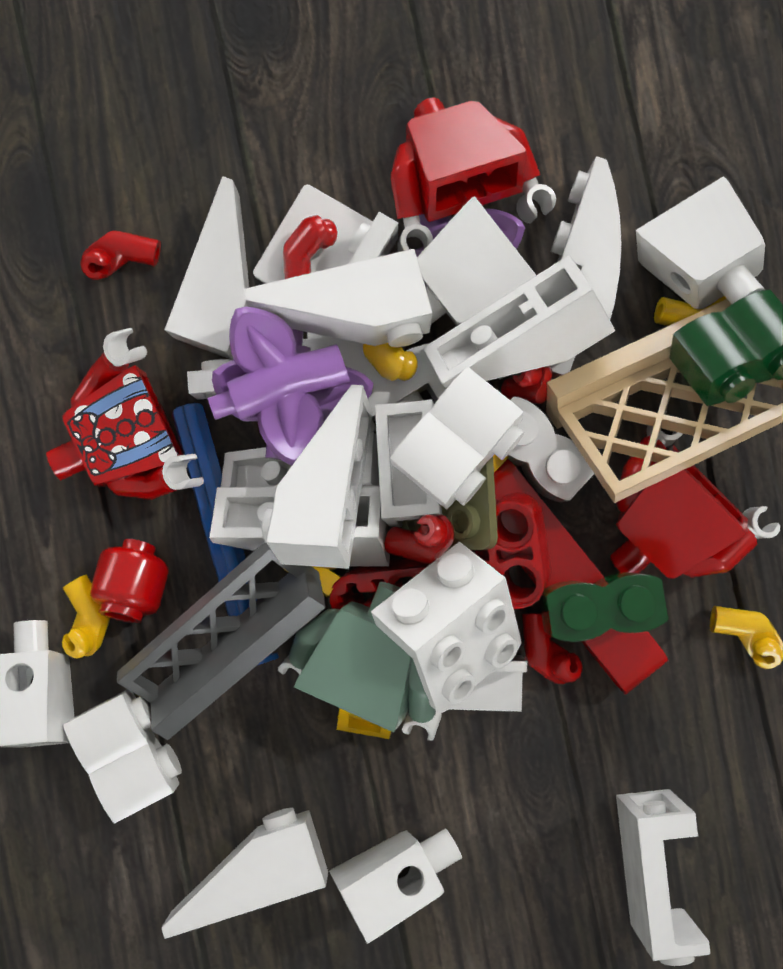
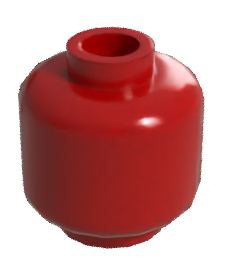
[90,539,169,623]

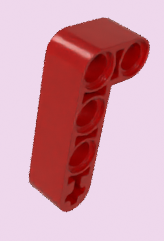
[330,492,551,610]

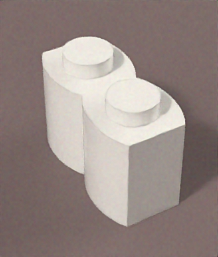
[390,366,525,510]
[507,396,594,502]
[63,689,182,823]

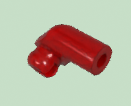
[283,215,338,279]
[80,231,161,280]
[501,365,552,404]
[384,514,454,564]
[522,612,583,684]

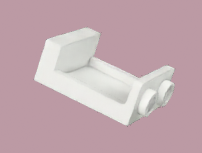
[616,789,710,966]

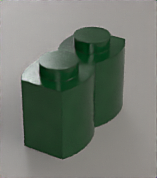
[669,290,783,406]
[539,572,668,642]

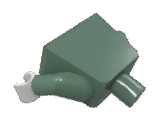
[278,582,442,741]

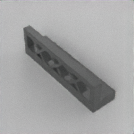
[117,542,326,740]

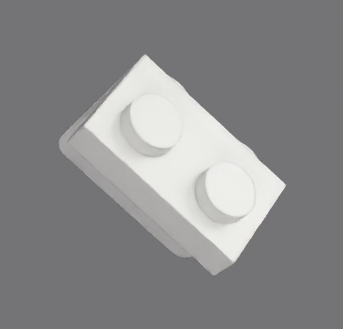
[371,542,521,713]

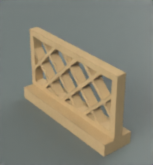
[546,299,783,503]

